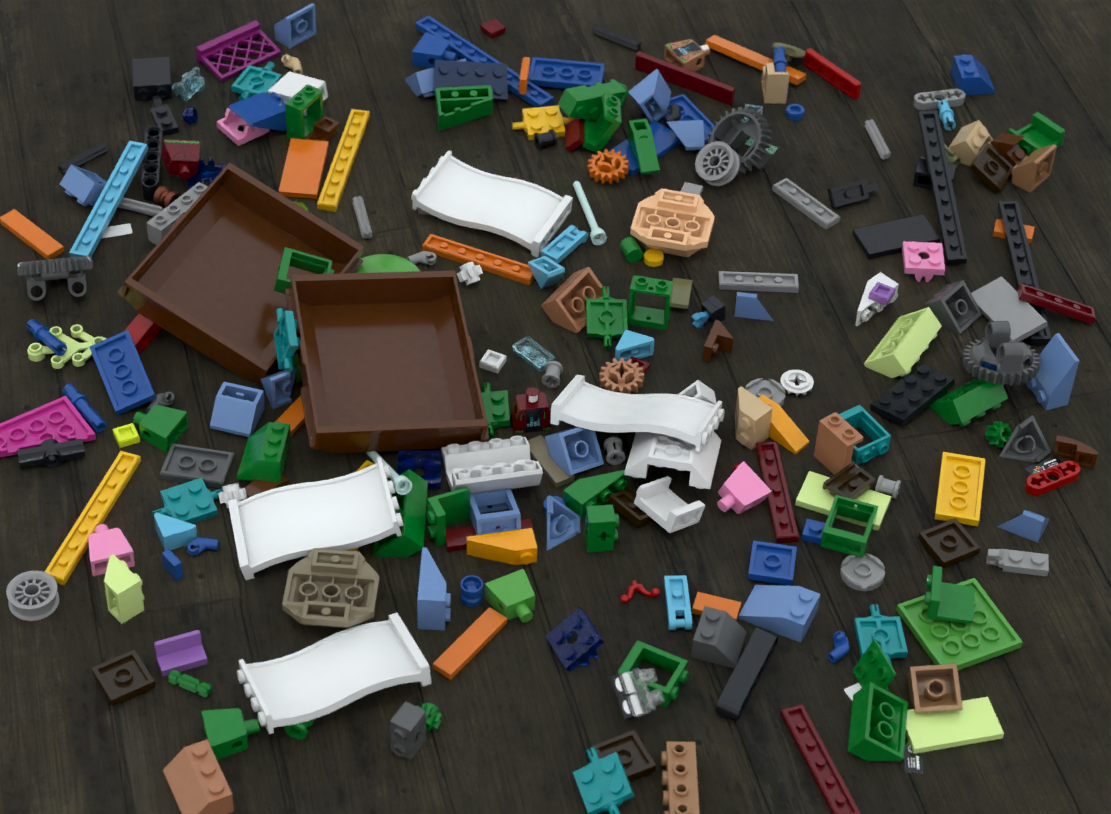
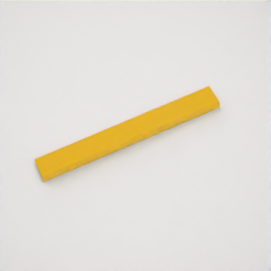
[317,109,370,212]
[45,451,141,585]

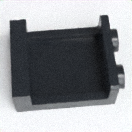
[132,57,172,101]

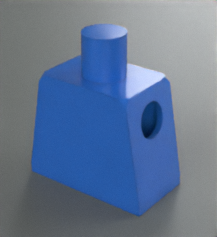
[412,32,458,69]

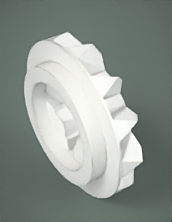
[780,370,814,396]

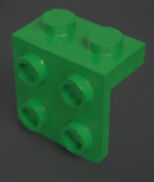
[426,487,470,546]
[924,566,975,624]

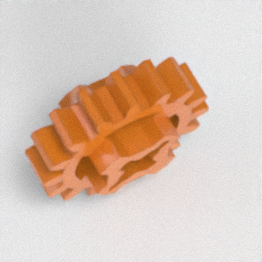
[587,149,629,184]

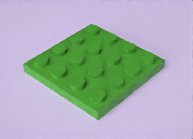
[896,578,1023,670]

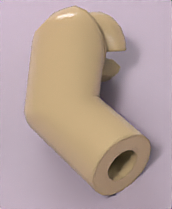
[281,54,303,75]

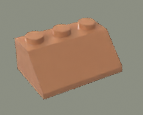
[541,267,603,333]
[163,740,234,814]

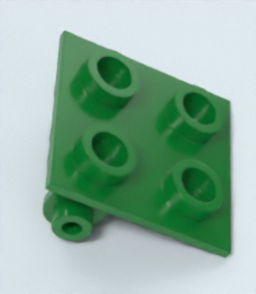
[852,639,896,693]

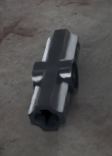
[17,439,85,468]

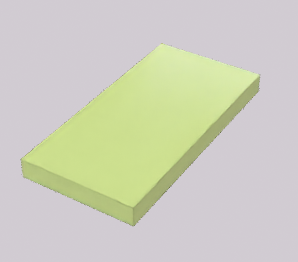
[795,471,892,531]
[906,697,1004,754]

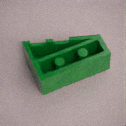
[558,79,626,120]

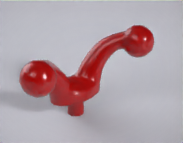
[620,580,660,603]

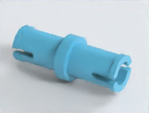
[937,100,956,130]

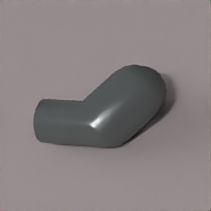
[146,391,175,413]

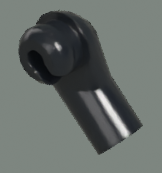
[663,103,681,126]

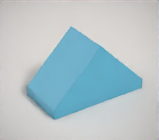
[528,256,565,290]
[615,330,655,361]
[154,512,197,550]

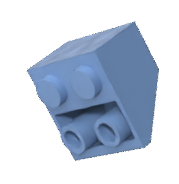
[628,69,671,123]
[210,382,265,437]

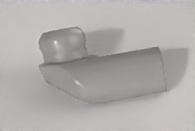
[406,251,437,265]

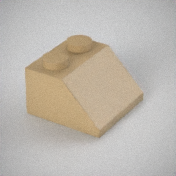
[735,386,773,450]

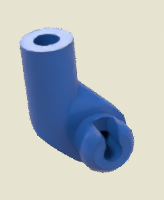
[187,537,219,555]
[827,631,850,663]

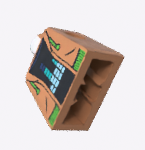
[664,39,710,72]

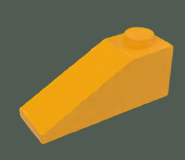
[759,394,809,455]
[466,528,537,565]

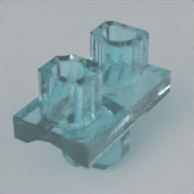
[172,67,205,101]

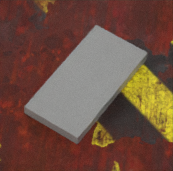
[971,276,1047,342]

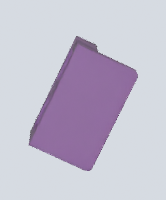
[154,630,208,677]

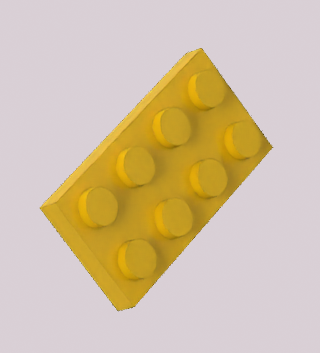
[934,452,985,527]

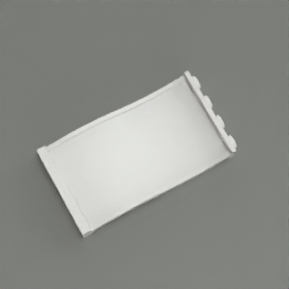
[411,150,573,257]
[550,375,725,452]
[228,457,404,580]
[237,613,431,734]

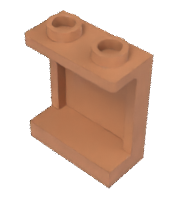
[814,412,863,475]

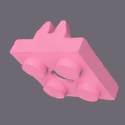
[217,108,269,146]
[902,241,945,282]

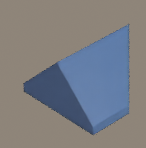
[667,120,705,150]
[734,292,774,321]
[261,365,298,409]
[546,495,581,551]
[997,510,1049,543]

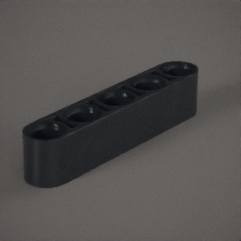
[141,126,163,201]
[715,628,779,721]

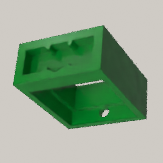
[285,84,324,140]
[273,247,334,294]
[627,275,673,330]
[820,495,878,558]
[617,640,689,708]

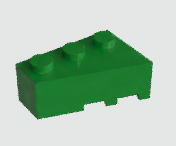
[435,85,493,131]

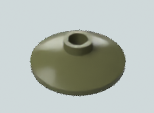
[772,43,805,61]

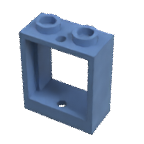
[469,488,521,535]

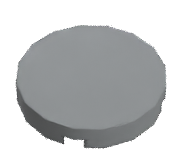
[745,378,786,407]
[840,553,885,591]

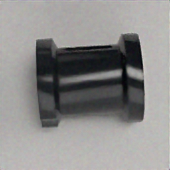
[534,129,557,149]

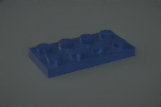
[434,60,508,101]

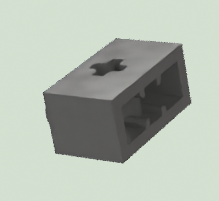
[390,701,426,760]

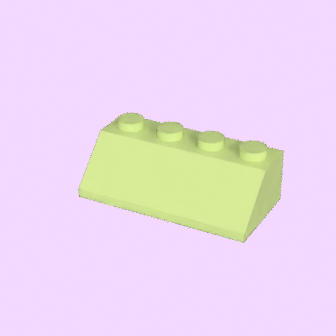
[864,307,942,378]

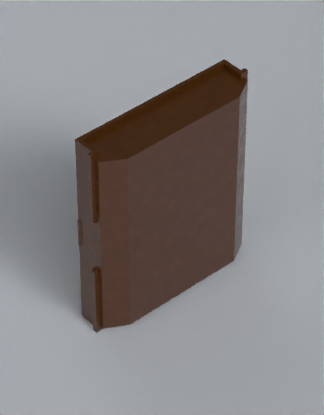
[117,162,365,386]
[285,270,489,454]

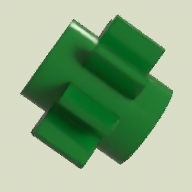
[986,421,1012,447]
[416,703,442,732]

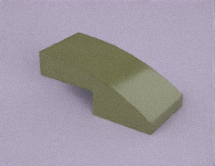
[671,278,693,309]

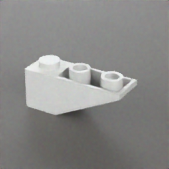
[855,272,899,326]

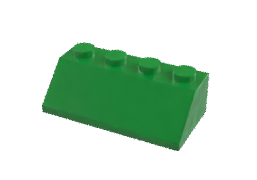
[373,469,428,558]

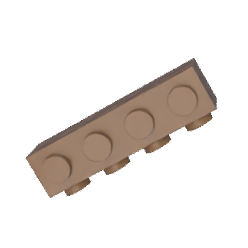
[661,741,699,814]

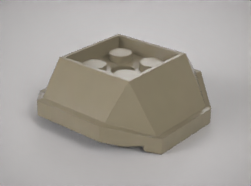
[282,548,380,629]

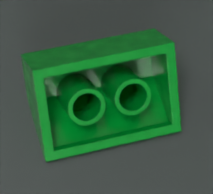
[929,379,1008,426]
[237,422,291,483]
[848,682,908,761]

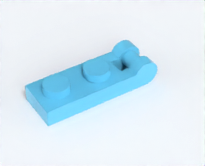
[541,225,589,264]
[664,575,692,630]

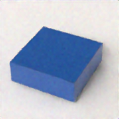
[162,549,183,581]

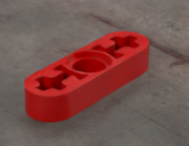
[1025,460,1080,496]

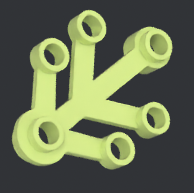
[27,324,107,369]

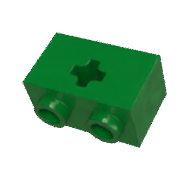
[584,505,619,552]

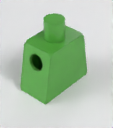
[485,569,535,623]

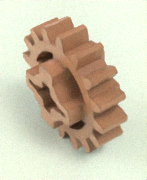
[599,357,644,394]

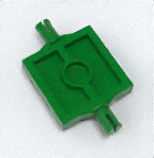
[586,286,628,350]
[481,382,511,440]

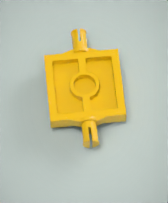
[512,105,575,140]

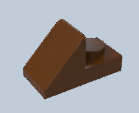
[990,132,1027,167]
[702,320,733,363]

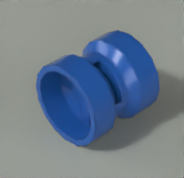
[460,575,483,607]

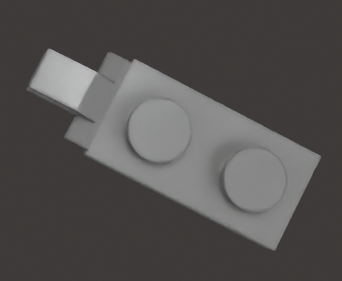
[986,549,1049,576]

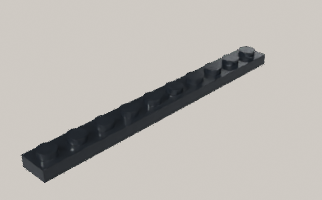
[918,110,967,264]
[998,201,1052,345]

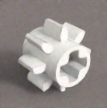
[457,261,483,285]
[218,483,247,508]

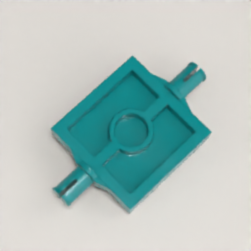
[232,62,282,101]
[273,308,300,372]
[152,478,223,524]
[854,604,908,666]
[573,747,635,814]

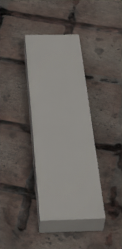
[772,178,840,230]
[718,271,799,293]

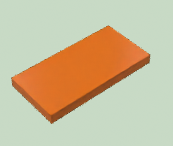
[278,138,329,199]

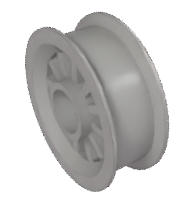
[695,141,740,186]
[6,571,59,621]

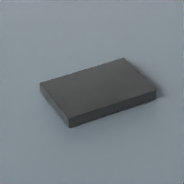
[160,443,235,489]

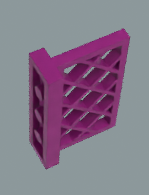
[196,20,281,82]

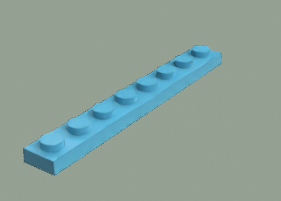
[69,141,148,257]

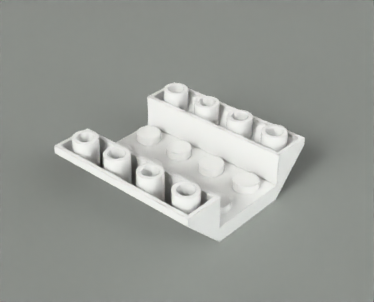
[624,432,721,489]
[441,436,543,493]

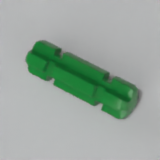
[168,669,212,697]

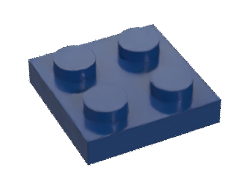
[748,540,797,586]

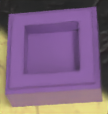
[869,282,896,306]

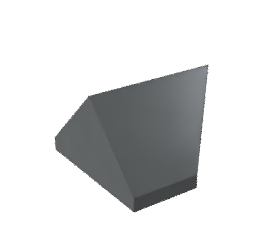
[999,415,1051,463]

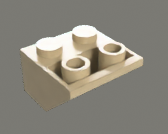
[949,120,998,166]

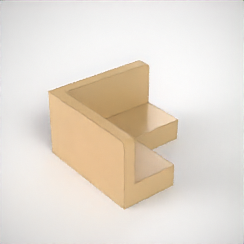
[761,63,789,104]

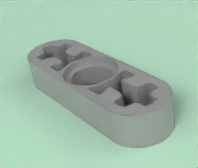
[913,89,965,110]

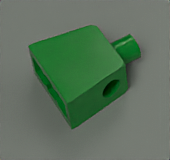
[133,405,189,453]
[201,708,260,760]

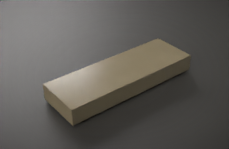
[527,435,575,488]

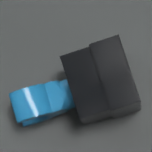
[691,295,725,329]

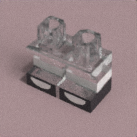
[610,668,665,721]

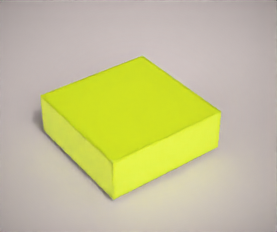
[113,423,140,448]

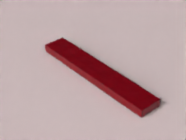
[635,52,735,106]
[755,442,799,543]
[781,704,861,814]

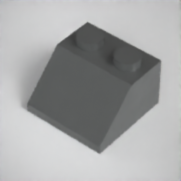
[924,280,982,335]
[691,606,747,669]

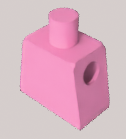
[717,461,771,514]
[88,524,135,577]

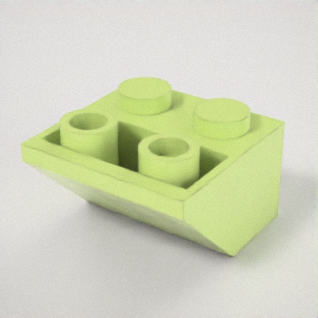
[104,554,144,624]

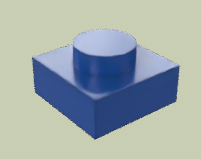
[802,519,826,544]

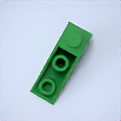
[627,119,660,174]
[563,470,627,519]

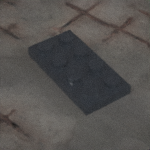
[870,363,955,426]

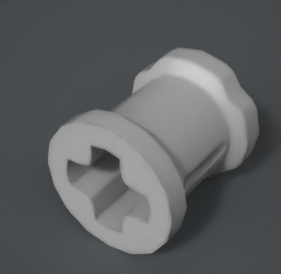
[542,361,563,389]
[603,437,626,465]
[875,475,901,499]

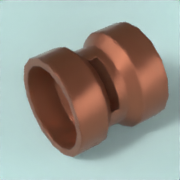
[153,186,181,208]

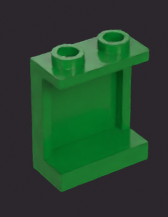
[582,93,621,153]
[1007,112,1065,156]

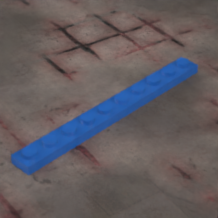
[415,15,554,108]

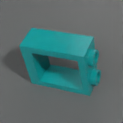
[839,405,891,465]

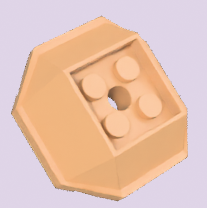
[630,188,715,257]

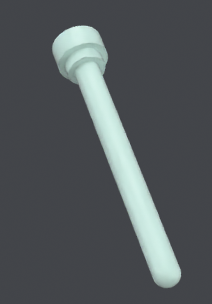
[573,181,607,245]
[365,451,412,495]

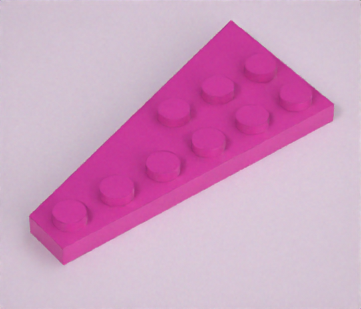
[0,396,96,457]

